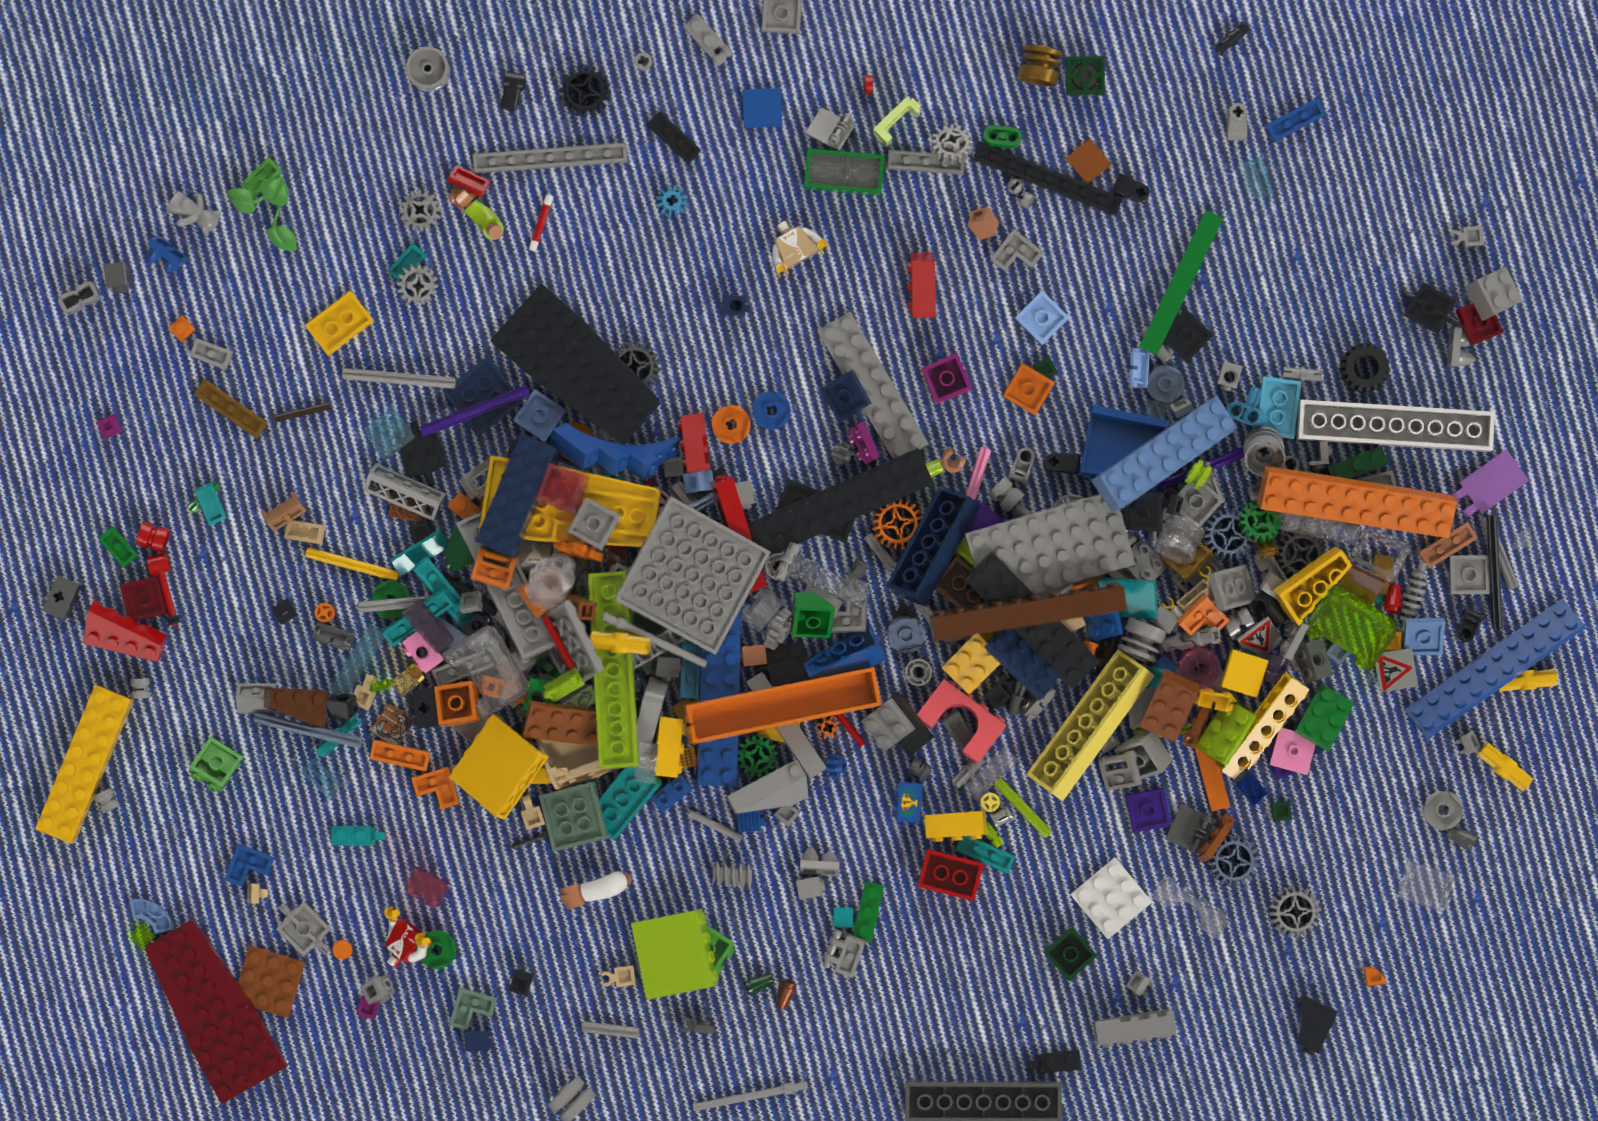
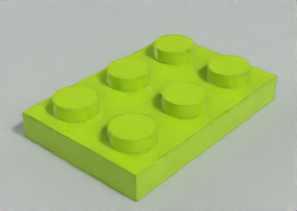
[1195,702,1258,767]

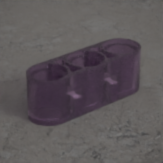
[403,600,454,653]

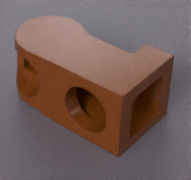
[565,594,597,620]

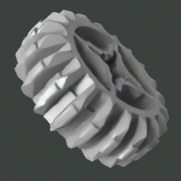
[1269,885,1322,938]

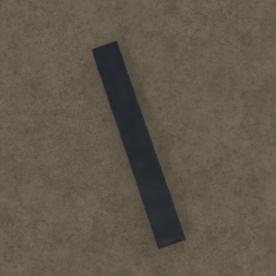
[972,142,1123,217]

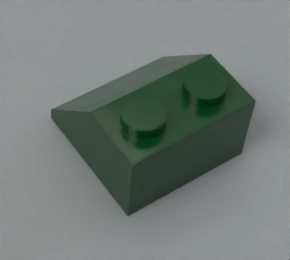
[444,526,474,573]

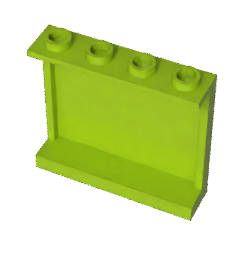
[631,908,719,1000]

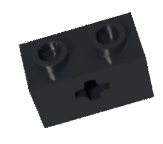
[409,687,440,729]

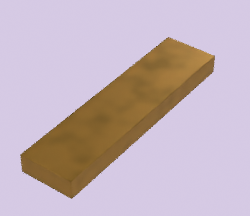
[193,379,268,439]

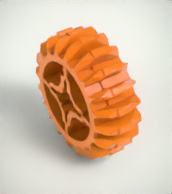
[872,498,923,550]

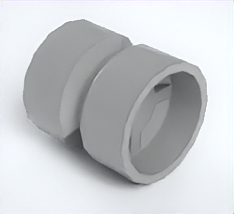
[988,477,1025,513]
[1224,607,1255,641]

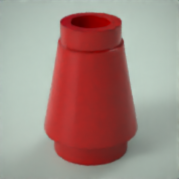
[1382,584,1402,614]

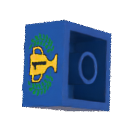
[892,782,923,823]

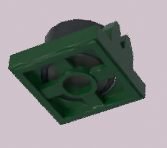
[1065,56,1105,96]

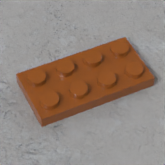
[522,701,598,746]

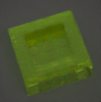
[369,679,396,692]

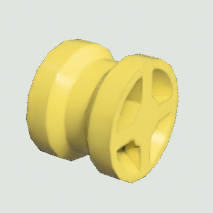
[980,792,1000,812]

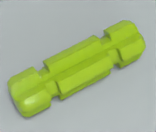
[986,821,1004,848]

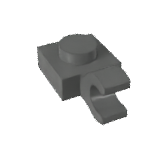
[680,1017,714,1034]

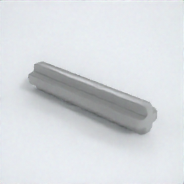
[582,1022,639,1038]

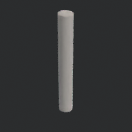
[688,810,743,842]

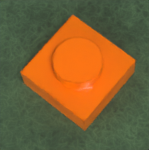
[168,315,196,343]

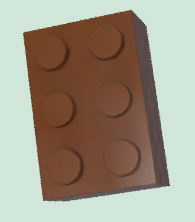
[1139,669,1200,742]

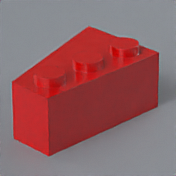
[908,252,936,318]
[677,413,711,473]

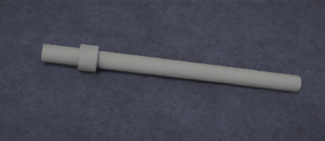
[601,612,707,667]
[693,1081,808,1111]

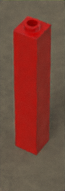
[710,474,767,593]

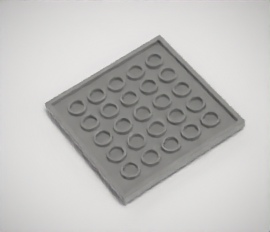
[614,496,771,655]

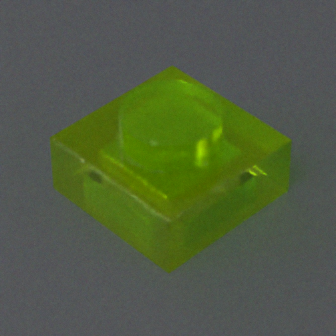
[128,922,156,950]

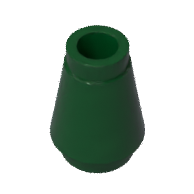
[743,973,774,996]

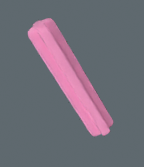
[966,447,991,500]

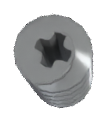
[712,861,752,889]

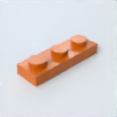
[369,739,431,771]

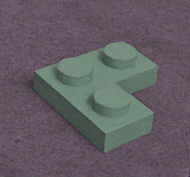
[449,987,497,1031]

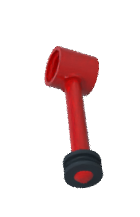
[146,552,182,626]

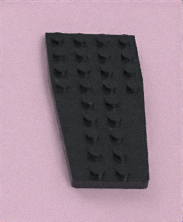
[490,283,661,444]

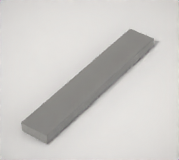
[745,672,827,779]

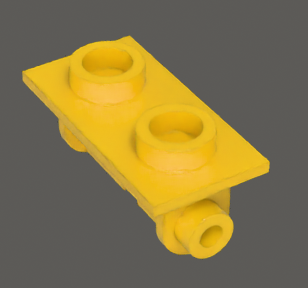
[1194,687,1237,713]

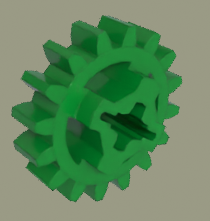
[1238,501,1281,543]
[737,735,778,777]

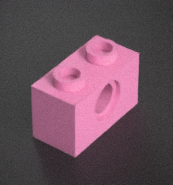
[402,629,445,674]

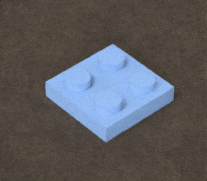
[1015,291,1070,345]

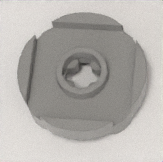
[1424,791,1463,831]

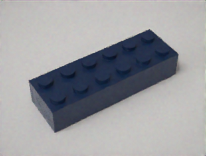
[475,434,560,558]
[886,486,980,607]

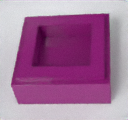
[356,996,380,1020]

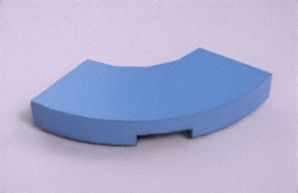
[129,898,175,934]

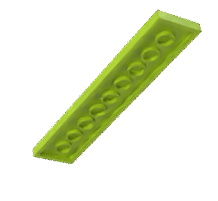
[588,571,639,769]

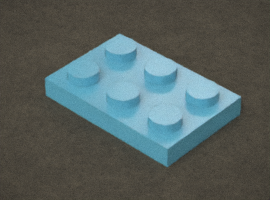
[1256,376,1302,439]

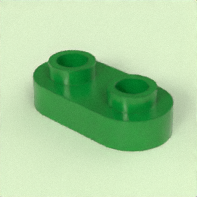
[983,125,1022,148]

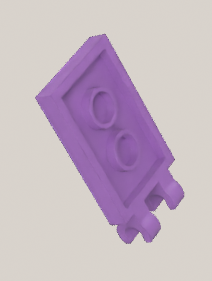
[1452,449,1529,517]

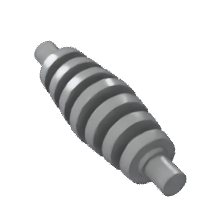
[1400,562,1428,632]

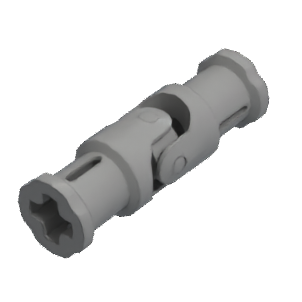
[1162,627,1221,652]

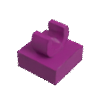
[97,414,123,440]

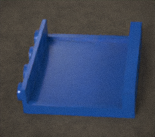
[1079,405,1169,492]

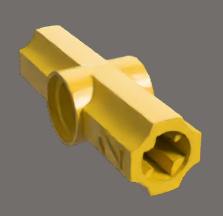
[590,631,651,655]
[1498,669,1558,692]
[1477,742,1533,792]

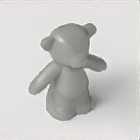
[166,191,221,235]

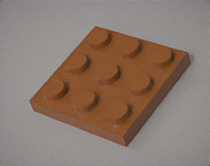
[238,945,306,1018]

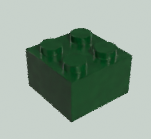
[1042,926,1098,981]

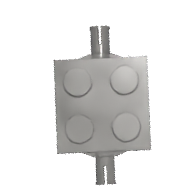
[277,901,332,957]

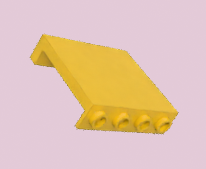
[449,714,549,820]

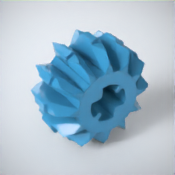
[656,185,689,218]

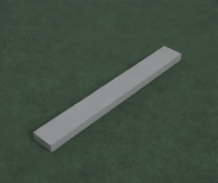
[473,143,628,174]

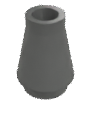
[1447,827,1477,851]

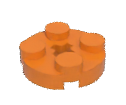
[712,405,751,444]

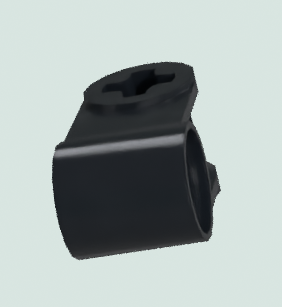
[1111,173,1150,203]
[1043,453,1081,474]
[1454,605,1485,644]

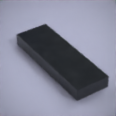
[646,111,702,165]

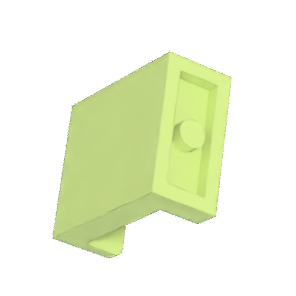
[873,97,920,148]

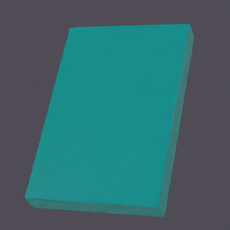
[1098,577,1158,619]

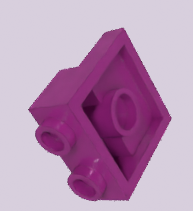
[847,422,880,465]

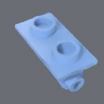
[1128,348,1150,388]

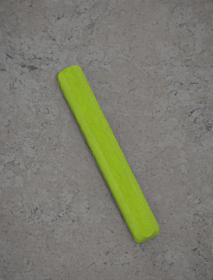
[993,777,1052,838]

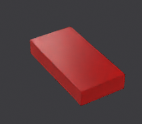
[447,165,491,198]

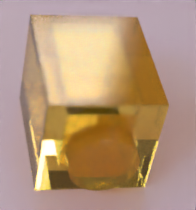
[390,663,425,697]

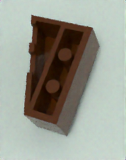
[264,687,327,729]

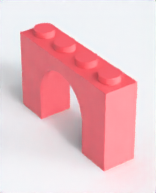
[917,679,1006,765]

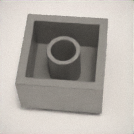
[1465,266,1523,321]

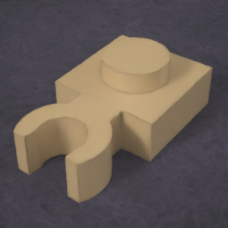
[601,965,636,987]

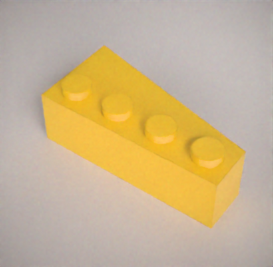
[1272,546,1352,626]

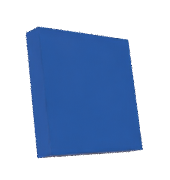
[742,88,783,129]

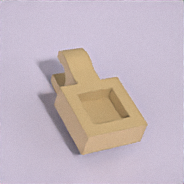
[353,674,378,710]
[521,794,545,830]

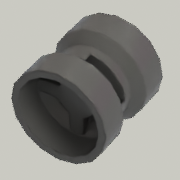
[906,758,932,784]

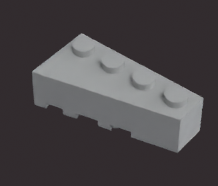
[1094,1009,1177,1048]

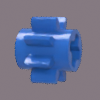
[824,754,847,778]

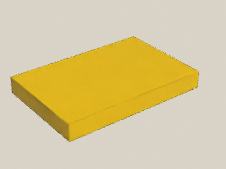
[305,290,374,356]

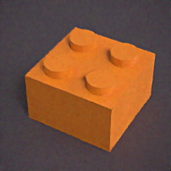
[434,681,482,727]

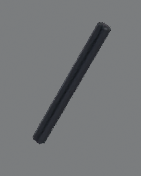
[1486,514,1503,630]

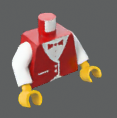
[384,906,433,968]

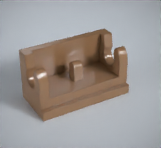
[261,491,306,532]

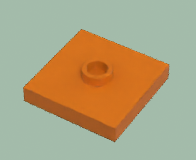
[1003,362,1056,416]

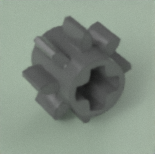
[831,441,854,466]

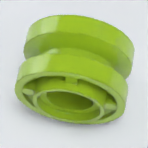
[1185,459,1212,490]

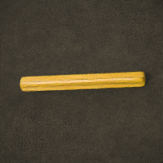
[305,547,399,581]

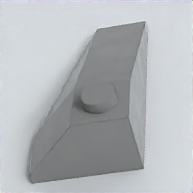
[726,759,808,814]

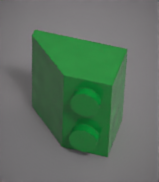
[790,592,835,638]

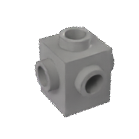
[360,974,395,1004]

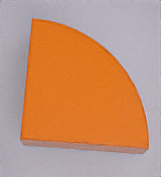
[1364,966,1386,986]

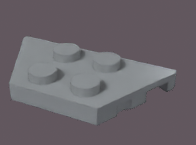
[1163,461,1224,529]

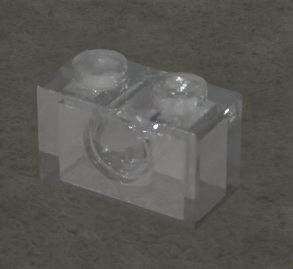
[633,743,658,784]

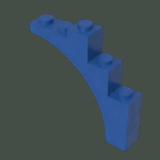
[550,423,680,481]

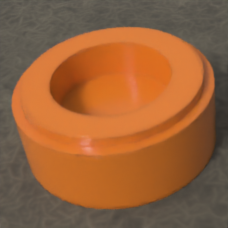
[333,940,353,960]

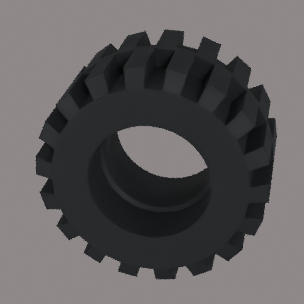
[1339,343,1390,393]

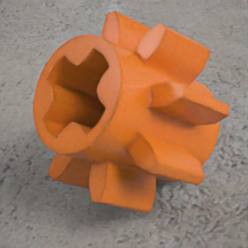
[817,716,840,739]

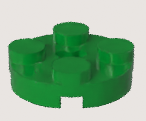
[372,581,411,619]
[420,930,457,969]

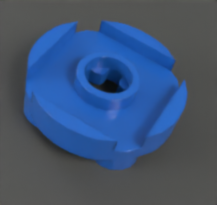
[753,391,791,430]

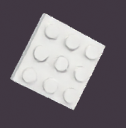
[1070,857,1152,939]

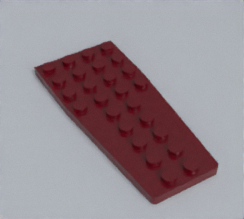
[145,920,288,1104]

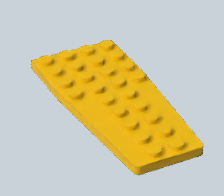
[479,456,661,547]

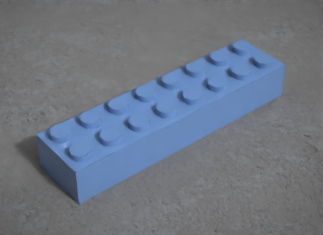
[1091,396,1238,513]

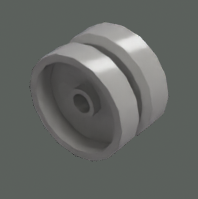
[406,46,450,92]
[547,1075,597,1121]

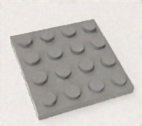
[545,600,604,682]

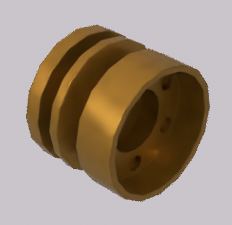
[1017,45,1063,87]

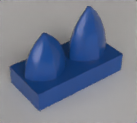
[147,235,189,273]

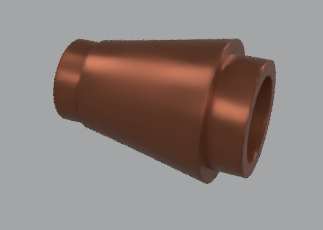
[775,979,797,1009]

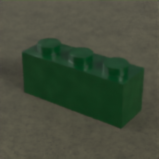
[1325,446,1389,479]

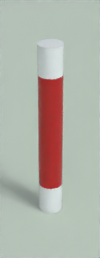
[529,195,553,252]

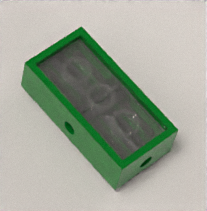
[804,148,885,196]

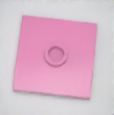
[1269,728,1315,775]

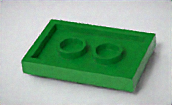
[1295,684,1354,752]

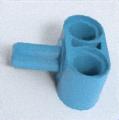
[1227,387,1267,427]

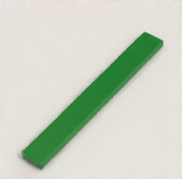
[1139,210,1223,356]

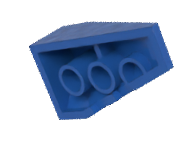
[804,620,887,679]

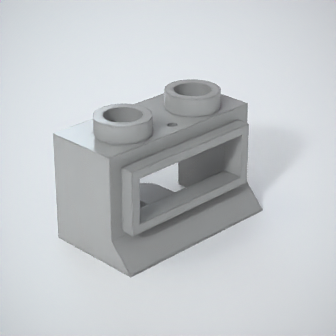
[458,455,494,500]

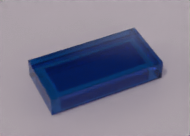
[1232,768,1268,806]

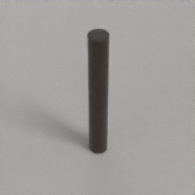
[274,401,332,422]

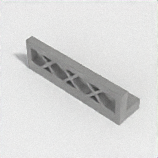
[363,463,446,521]

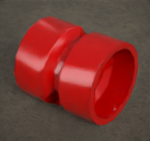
[136,521,170,553]

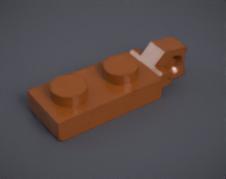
[1183,702,1216,749]
[1197,813,1235,862]

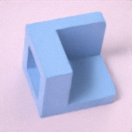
[683,471,713,493]

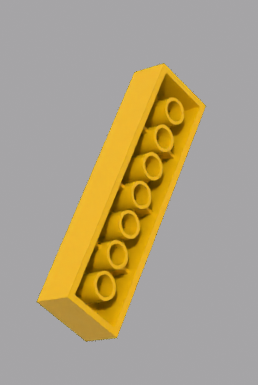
[35,685,134,844]

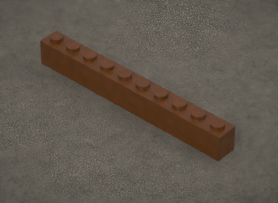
[929,582,1127,641]

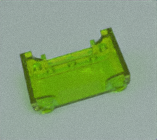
[1306,584,1397,671]

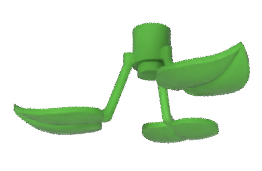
[227,176,297,251]

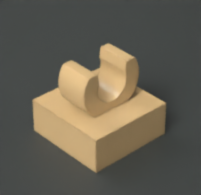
[247,883,268,903]

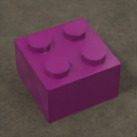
[921,353,972,405]

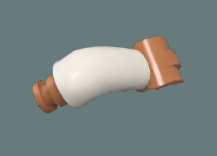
[560,871,632,910]

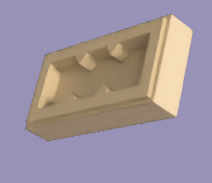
[284,520,326,545]

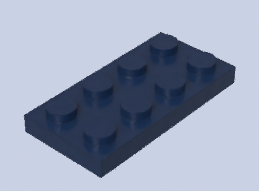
[984,629,1061,701]

